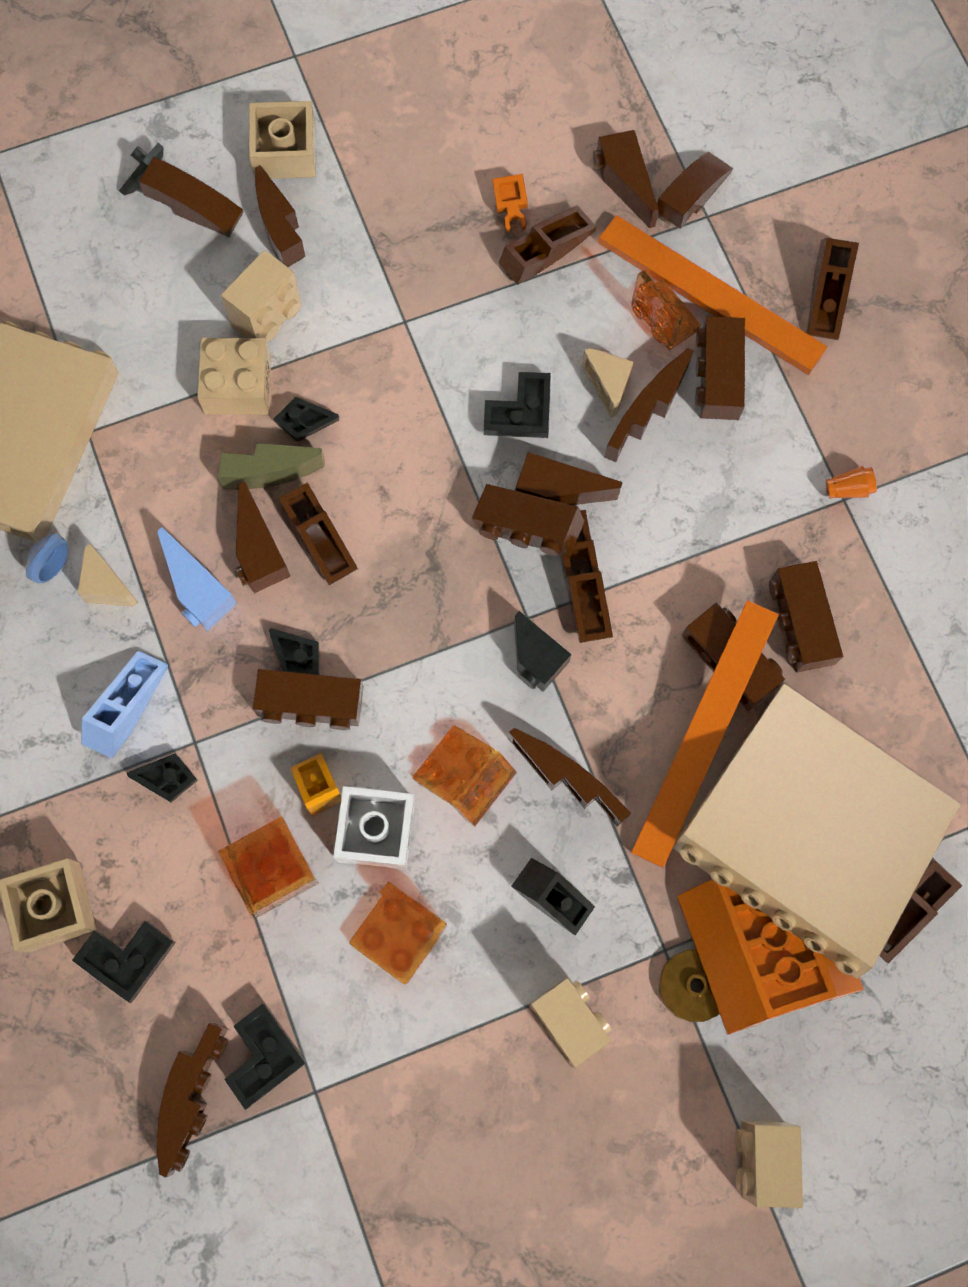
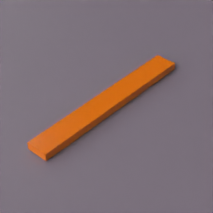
[598,215,828,375]
[631,600,779,868]

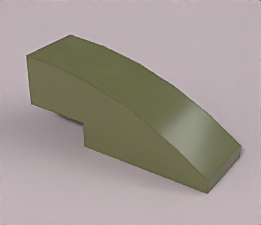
[218,443,325,490]

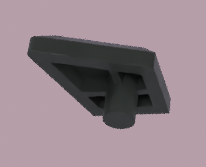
[119,143,164,196]
[273,397,340,442]
[269,628,319,675]
[127,753,198,803]

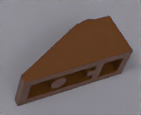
[593,130,659,228]
[807,238,859,340]
[515,452,623,506]
[235,481,291,593]

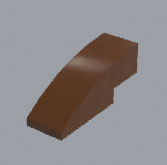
[657,151,733,229]
[139,157,244,238]
[255,165,306,267]
[498,205,597,285]
[278,482,358,585]
[880,857,962,964]

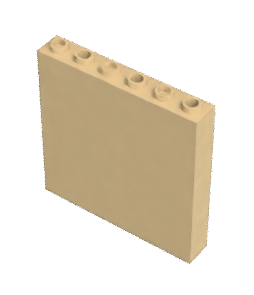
[0,321,119,542]
[672,684,961,979]

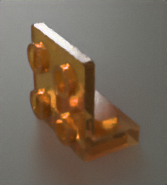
[631,270,701,351]
[413,725,517,827]
[349,881,448,985]

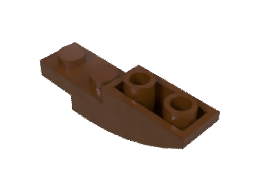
[157,1023,229,1178]

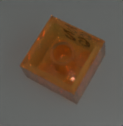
[218,816,319,918]

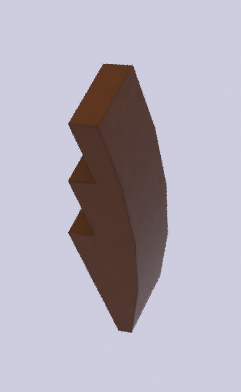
[604,348,694,462]
[559,509,613,643]
[508,728,631,827]

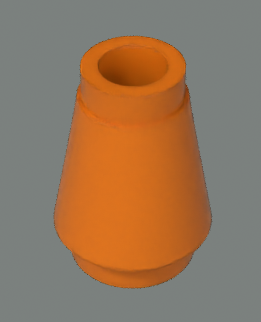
[825,465,877,499]

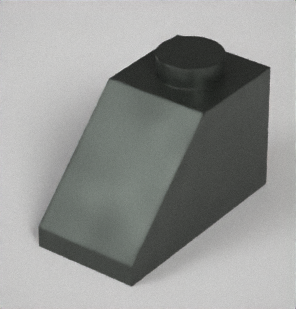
[514,611,571,692]
[511,858,595,936]

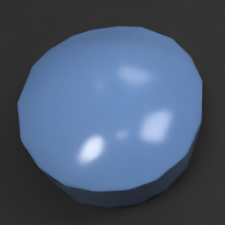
[25,533,68,584]

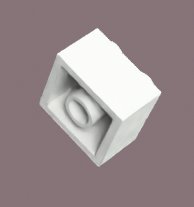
[333,786,415,870]

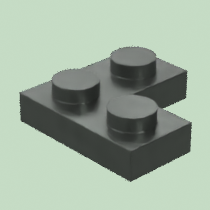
[483,372,551,438]
[72,921,176,1003]
[224,1003,307,1110]

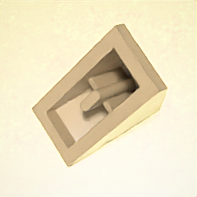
[582,348,634,418]
[78,544,138,607]

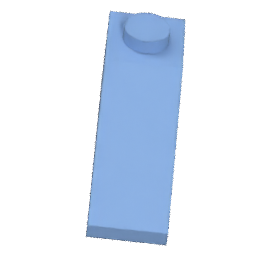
[157,527,237,631]
[81,650,168,759]

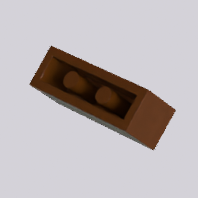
[695,316,745,420]
[472,484,584,557]
[769,561,844,673]
[682,602,785,712]
[253,669,364,730]

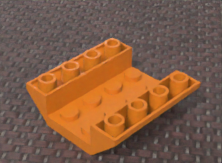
[677,879,864,1035]

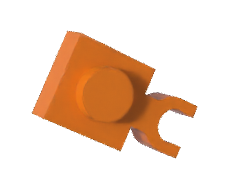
[492,174,528,233]

